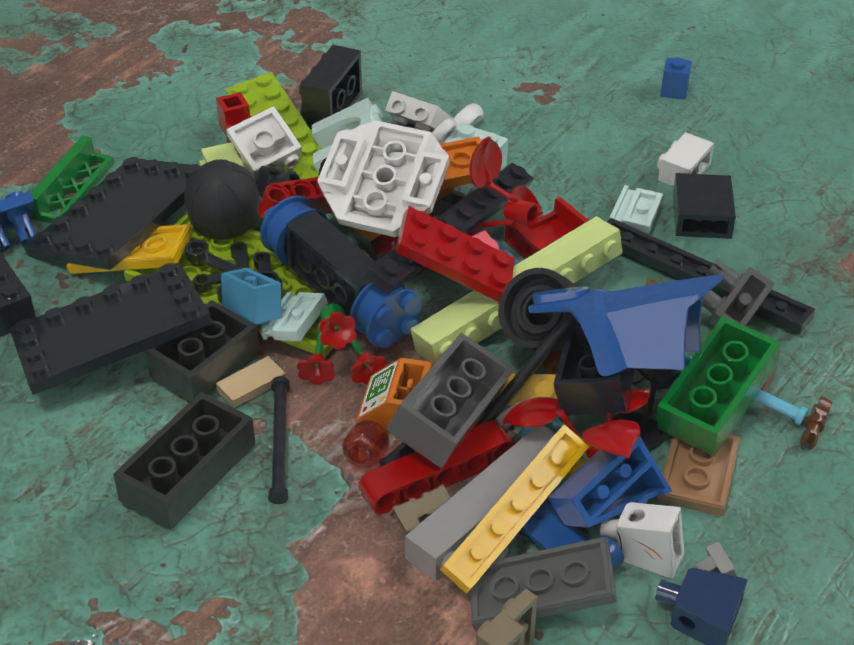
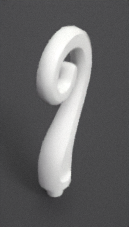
[432,103,483,144]

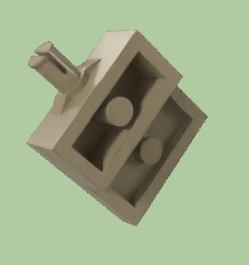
[476,589,538,645]

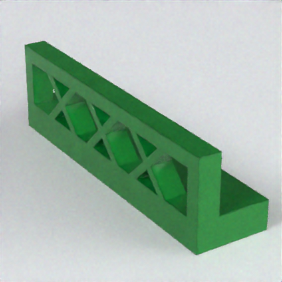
[31,135,114,224]

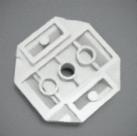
[318,120,450,237]

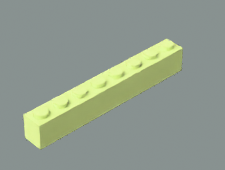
[410,216,622,365]

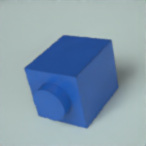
[660,57,692,100]

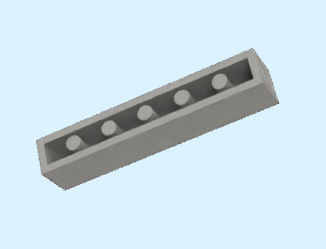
[405,425,556,581]

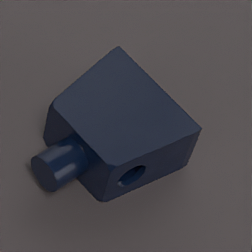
[655,568,748,645]

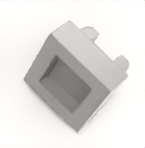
[695,542,736,576]

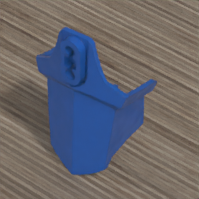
[528,274,724,376]

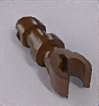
[800,396,832,450]

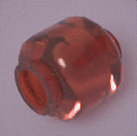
[342,420,390,469]

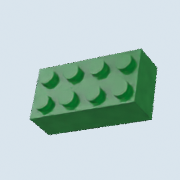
[657,316,780,457]

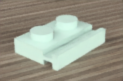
[610,185,663,234]
[259,292,328,341]

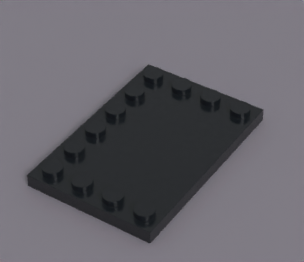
[24,157,199,270]
[9,262,213,395]

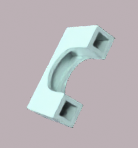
[312,98,383,173]

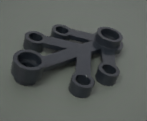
[185,240,283,303]

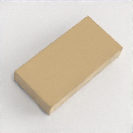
[216,356,286,408]

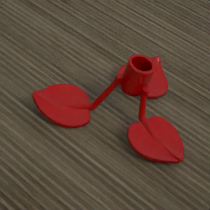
[467,136,543,236]
[503,387,650,458]

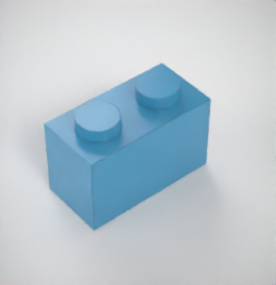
[221,268,282,326]

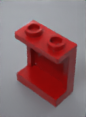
[504,197,589,259]

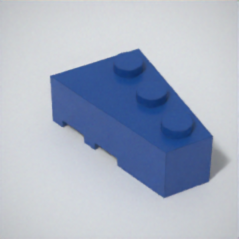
[548,436,672,527]

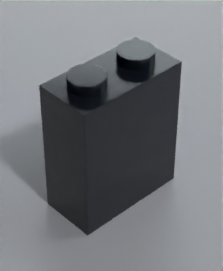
[673,173,736,239]

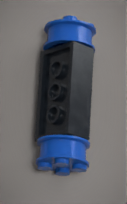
[260,196,422,348]

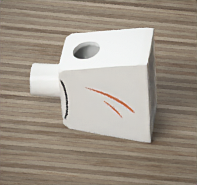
[600,502,684,579]

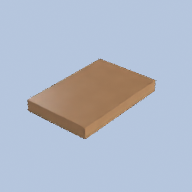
[657,435,741,516]

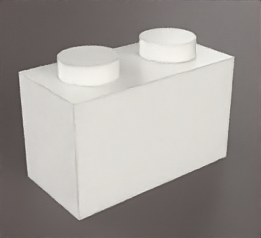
[657,132,714,186]

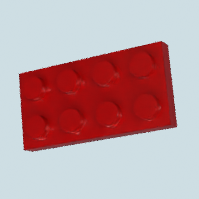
[395,206,515,302]

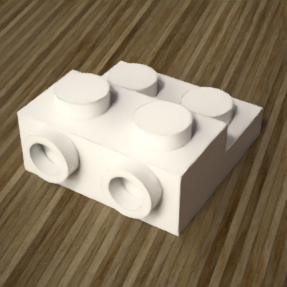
[385,91,453,132]
[227,106,302,181]

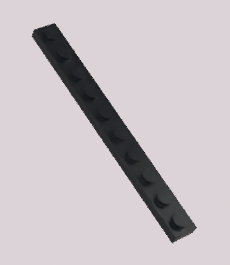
[364,162,534,295]

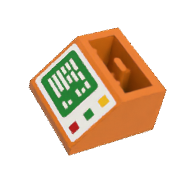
[356,358,432,429]

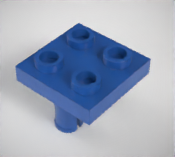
[0,191,36,251]

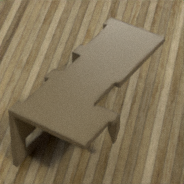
[389,484,450,532]

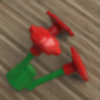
[297,304,387,385]

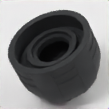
[184,159,261,240]
[498,268,577,352]

